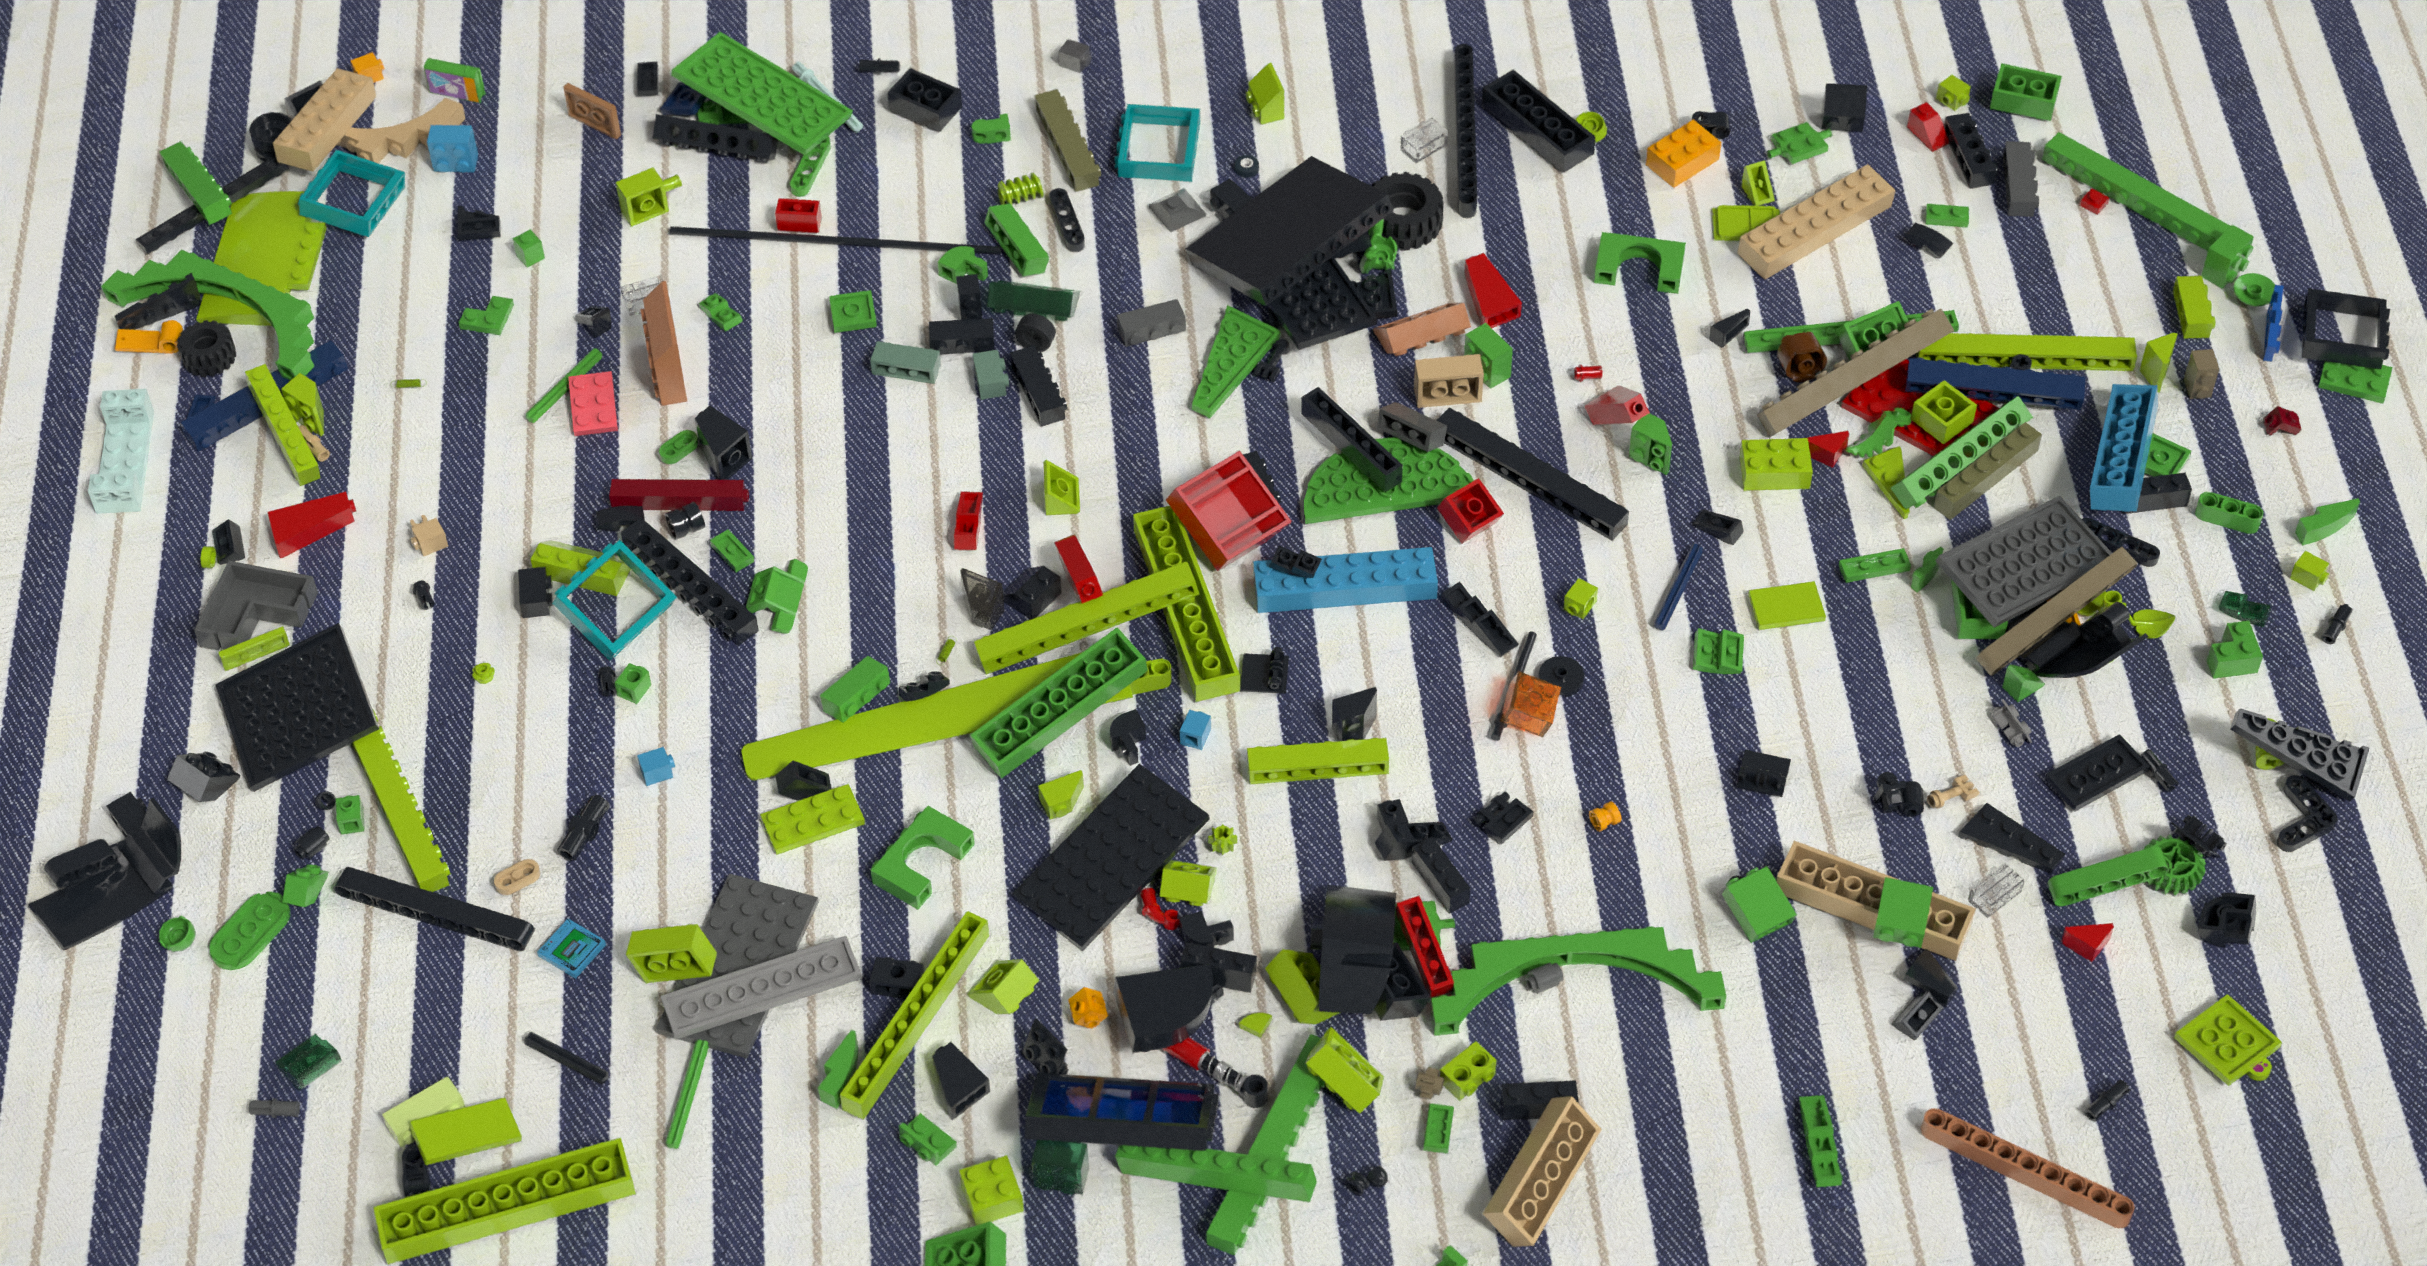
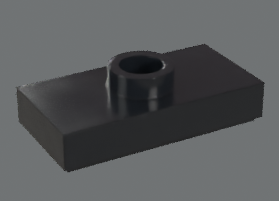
[637,61,658,96]

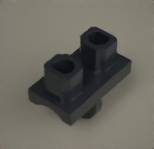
[1873,772,1906,814]

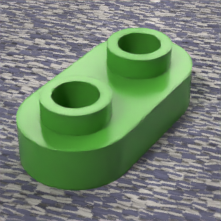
[659,430,699,464]

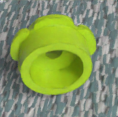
[472,663,495,684]

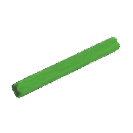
[526,348,602,423]
[666,1039,709,1149]

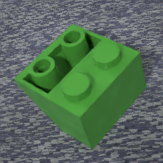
[1629,413,1672,475]

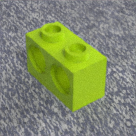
[1440,1041,1496,1101]

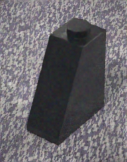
[932,1042,990,1121]

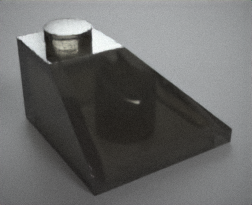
[960,568,1005,630]

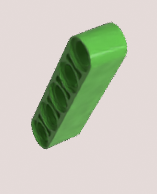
[2047,847,2169,906]

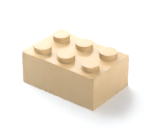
[1414,354,1484,408]

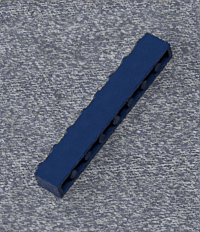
[180,340,348,452]
[1905,358,2086,410]

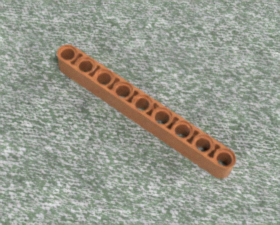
[1921,1108,2134,1228]

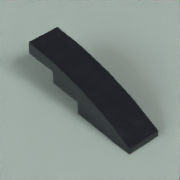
[1441,581,1519,657]

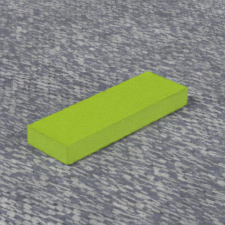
[218,626,290,671]

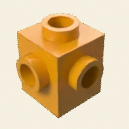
[1068,987,1108,1029]

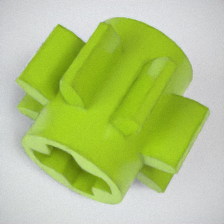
[1208,824,1237,855]

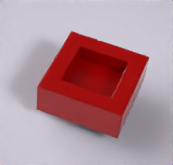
[2079,188,2110,215]

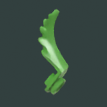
[1845,408,1911,457]

